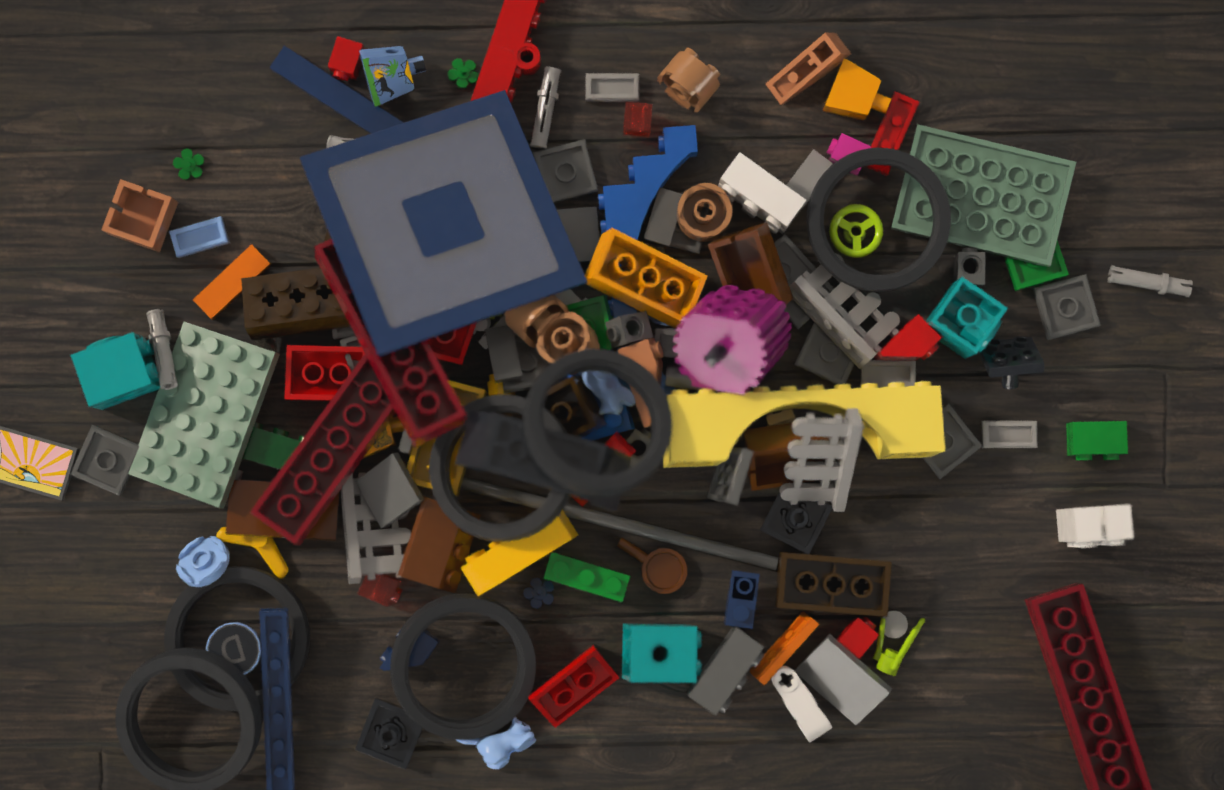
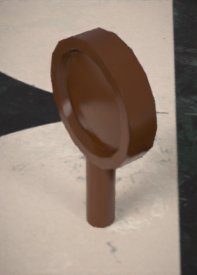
[617,537,687,594]

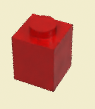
[328,36,365,81]
[836,616,879,659]

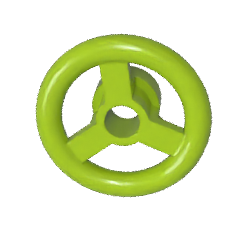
[829,204,883,258]

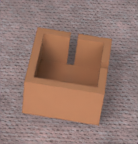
[102,179,178,253]

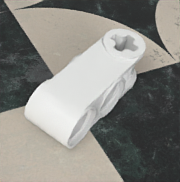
[771,666,832,743]

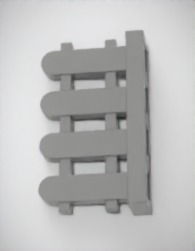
[789,254,900,369]
[779,408,864,512]
[340,473,411,584]

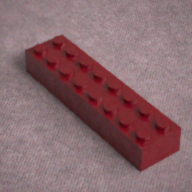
[314,239,466,448]
[250,354,396,547]
[1024,583,1152,790]

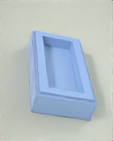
[169,216,230,258]

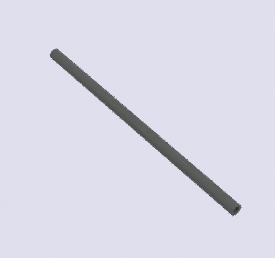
[460,477,779,570]

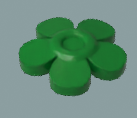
[447,58,478,89]
[173,149,204,180]

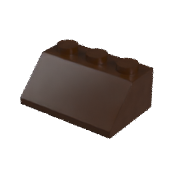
[398,496,481,593]

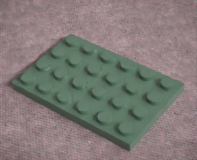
[891,124,1076,267]
[128,322,280,509]

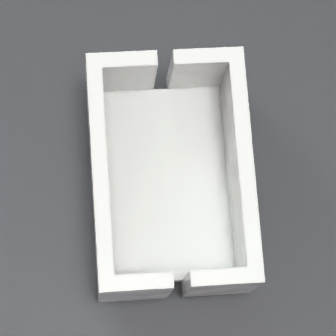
[718,152,806,234]
[1056,505,1133,547]

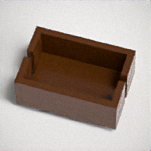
[708,222,793,305]
[743,417,830,491]

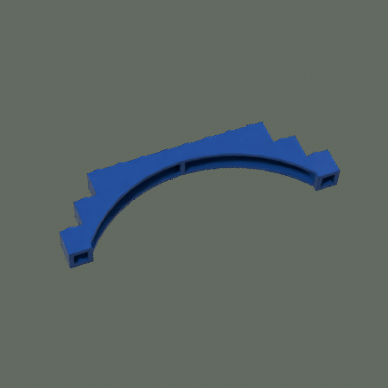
[598,125,698,396]

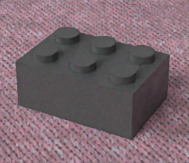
[687,626,764,716]

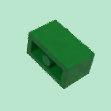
[1066,421,1128,461]

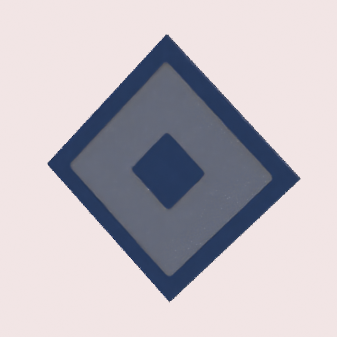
[300,90,587,356]

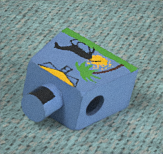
[359,46,426,106]

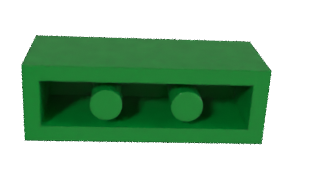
[544,552,630,602]

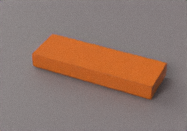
[193,244,271,320]
[750,611,819,686]

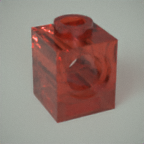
[623,102,653,137]
[358,574,403,607]

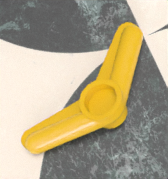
[216,527,288,579]

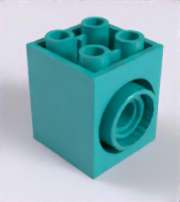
[926,277,1008,359]
[71,332,160,410]
[622,623,702,683]

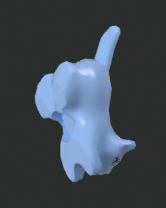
[578,371,635,415]
[456,717,536,769]

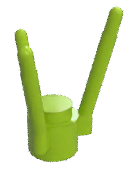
[873,618,925,676]

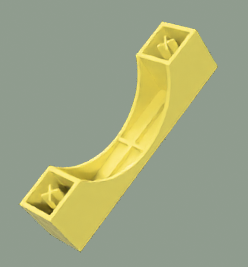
[663,381,945,468]

